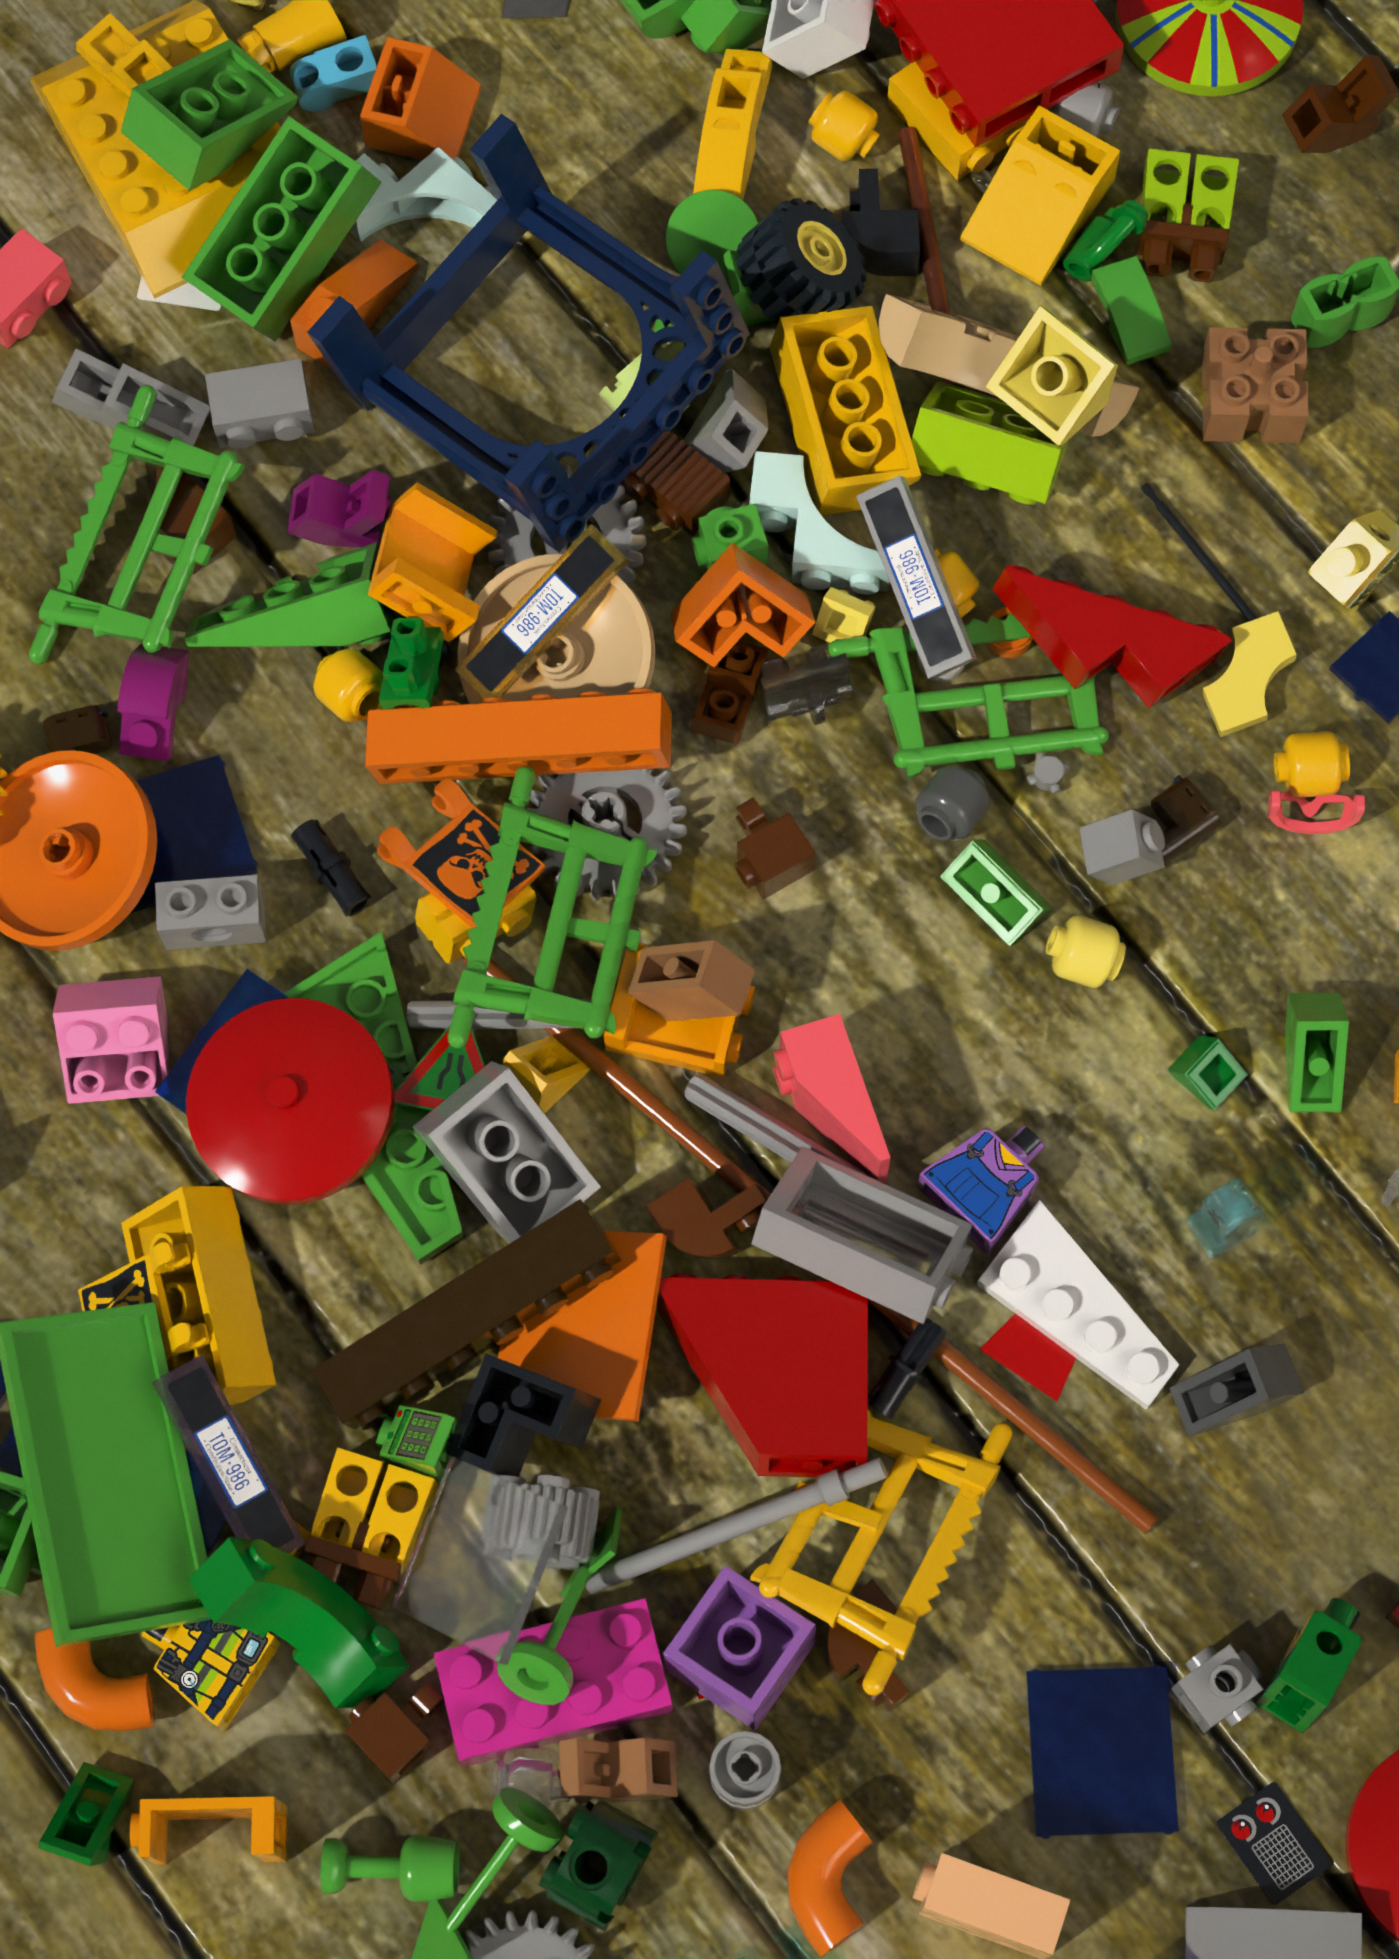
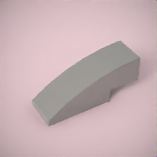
[52,349,210,446]
[1185,1907,1362,1959]

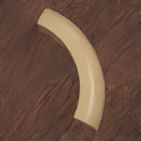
[879,294,1140,437]

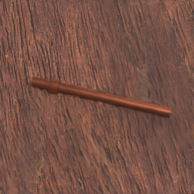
[898,127,956,384]

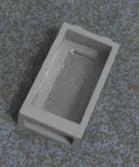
[751,1146,973,1324]

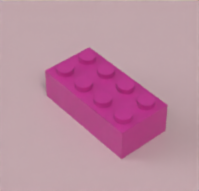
[434,1598,673,1767]

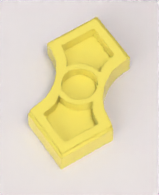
[1203,611,1296,737]

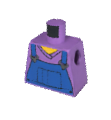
[917,1126,1044,1255]

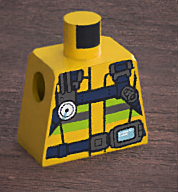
[141,1620,281,1732]

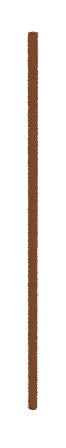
[459,956,1159,1534]

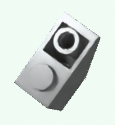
[683,369,769,473]

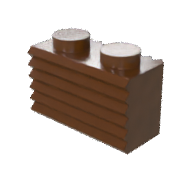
[620,431,730,536]

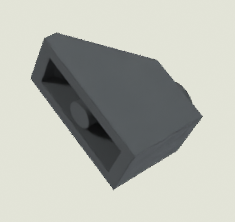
[1170,1343,1304,1437]

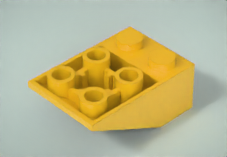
[960,105,1120,286]

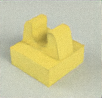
[812,587,876,643]

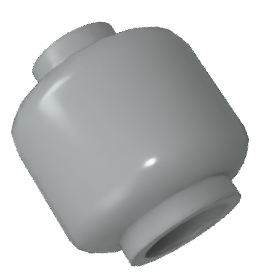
[1047,82,1119,138]

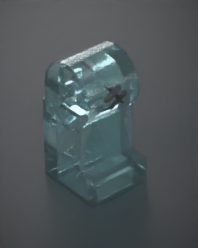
[1186,1178,1264,1260]

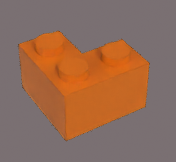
[670,542,815,667]

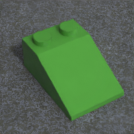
[121,39,298,191]

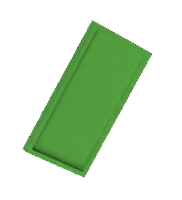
[0,1302,212,1647]

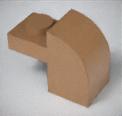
[557,1737,678,1803]

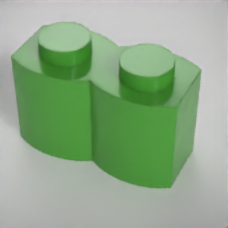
[1291,256,1399,348]

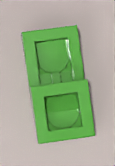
[1091,256,1172,365]

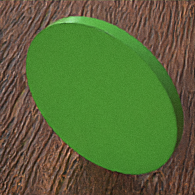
[665,190,758,280]

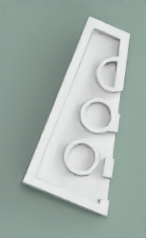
[977,1200,1179,1410]

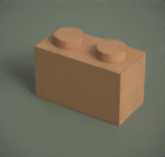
[627,940,755,1021]

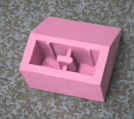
[53,976,171,1104]

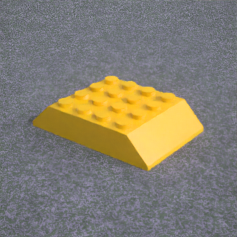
[29,0,281,299]

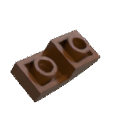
[691,640,769,744]

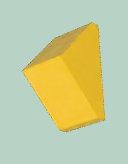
[503,1035,590,1114]

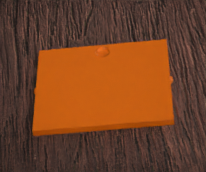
[498,1230,667,1422]

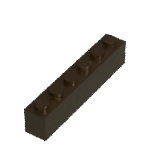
[311,1199,621,1430]

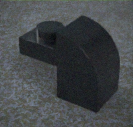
[841,168,920,276]

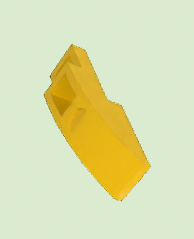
[693,49,773,200]

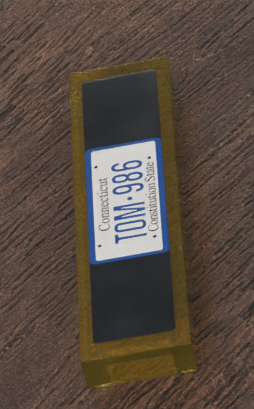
[455,524,630,699]

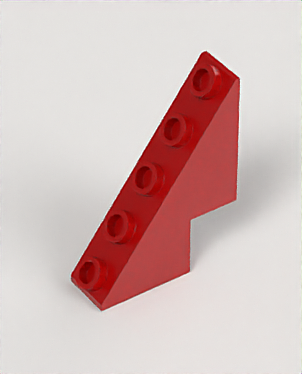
[992,565,1232,709]

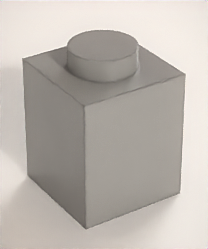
[1079,810,1165,885]

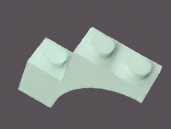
[349,147,497,242]
[749,451,890,595]

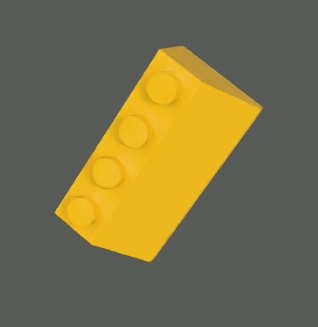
[769,306,921,516]
[121,1186,276,1418]

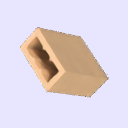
[912,1853,1070,1959]

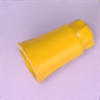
[236,0,347,73]

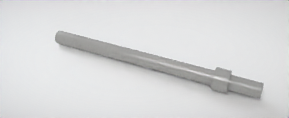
[586,1457,888,1594]

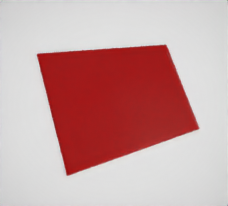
[980,1313,1076,1401]

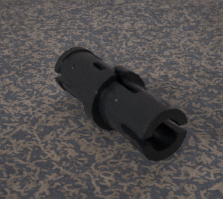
[291,819,372,917]

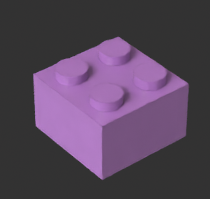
[663,1565,816,1731]

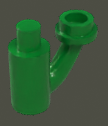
[1063,200,1148,282]

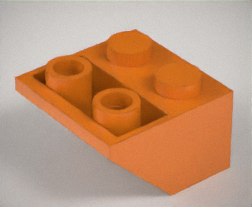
[360,37,481,160]

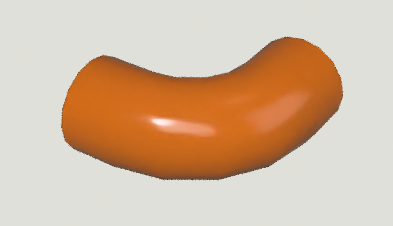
[34,1628,155,1731]
[787,1799,873,1958]

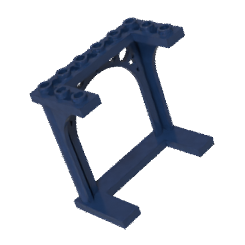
[307,114,750,553]

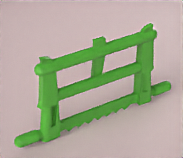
[29,385,246,664]
[828,613,1109,779]
[448,766,658,1048]

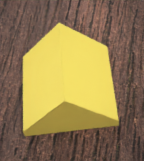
[986,306,1118,446]

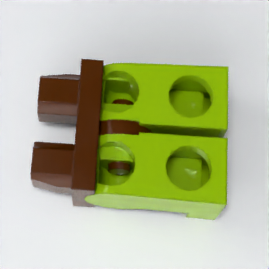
[1137,148,1239,283]

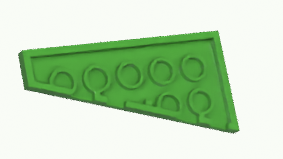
[273,931,464,1265]

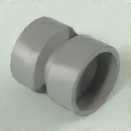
[709,1731,781,1811]

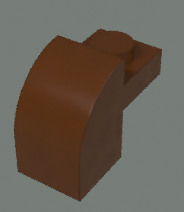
[1282,55,1399,153]
[645,1178,769,1259]
[827,1579,910,1712]

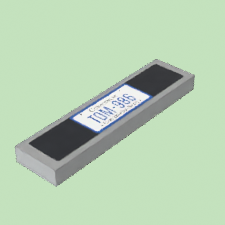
[856,475,977,679]

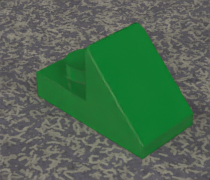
[39,1762,134,1866]

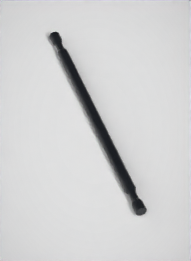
[1141,483,1258,622]

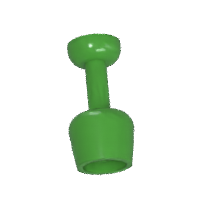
[320,1834,460,1902]

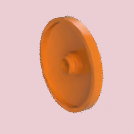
[0,750,157,951]

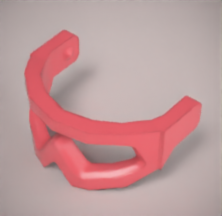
[1268,790,1365,834]

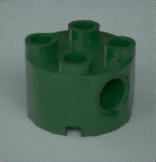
[538,1799,658,1931]

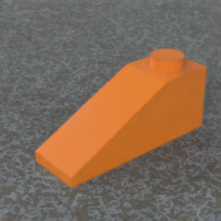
[290,239,419,371]

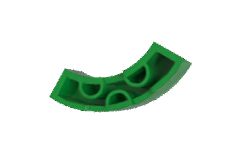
[188,1537,409,1709]

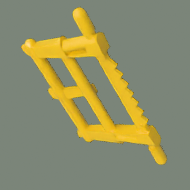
[750,1409,1013,1696]

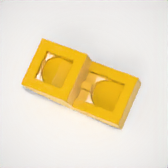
[76,13,173,97]

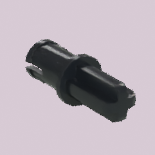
[868,1318,946,1419]

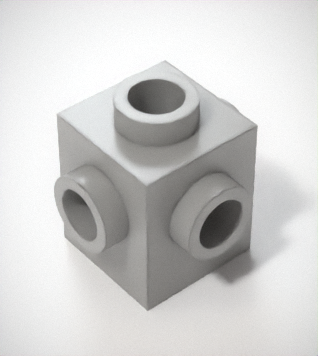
[1171,1644,1263,1733]

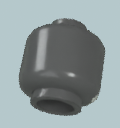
[916,766,990,841]

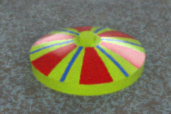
[1115,0,1303,97]

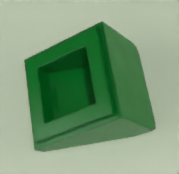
[1168,1036,1248,1111]

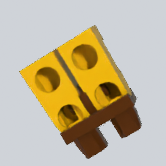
[304,1447,439,1610]

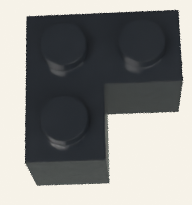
[446,1353,601,1477]

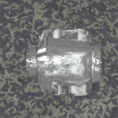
[491,1747,571,1816]

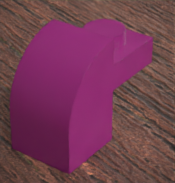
[287,470,391,548]
[117,643,189,761]

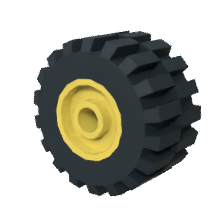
[736,198,867,324]

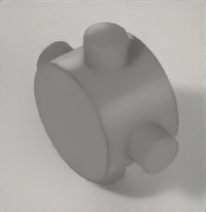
[1027,753,1070,794]

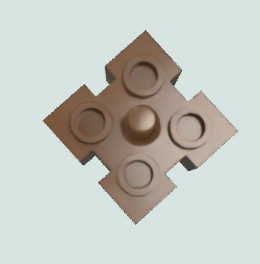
[1202,327,1309,443]

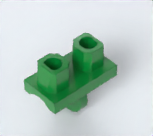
[379,618,444,709]

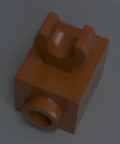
[734,798,816,900]
[345,1682,445,1784]

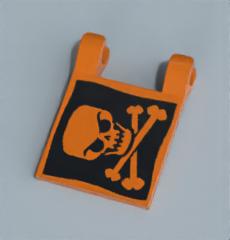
[377,778,546,929]

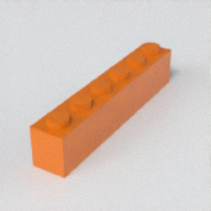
[365,688,672,784]

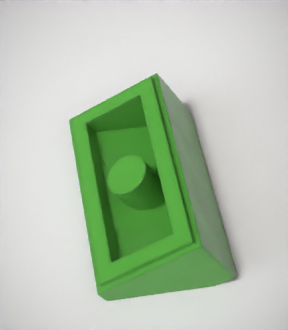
[940,839,1052,946]

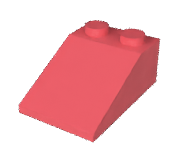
[773,1014,891,1184]

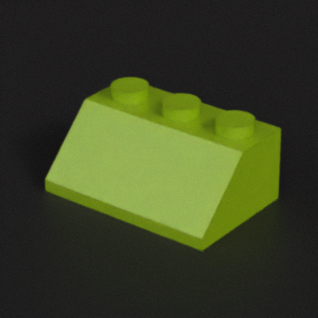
[911,381,1070,505]

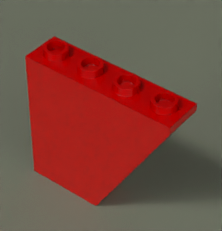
[874,0,1124,148]
[657,1273,868,1478]

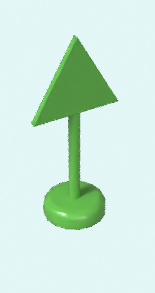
[497,1506,622,1705]
[411,1787,564,1959]

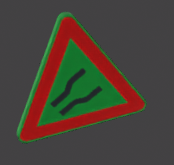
[394,1026,485,1111]

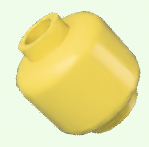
[1046,915,1126,988]

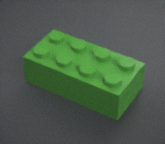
[181,116,382,342]

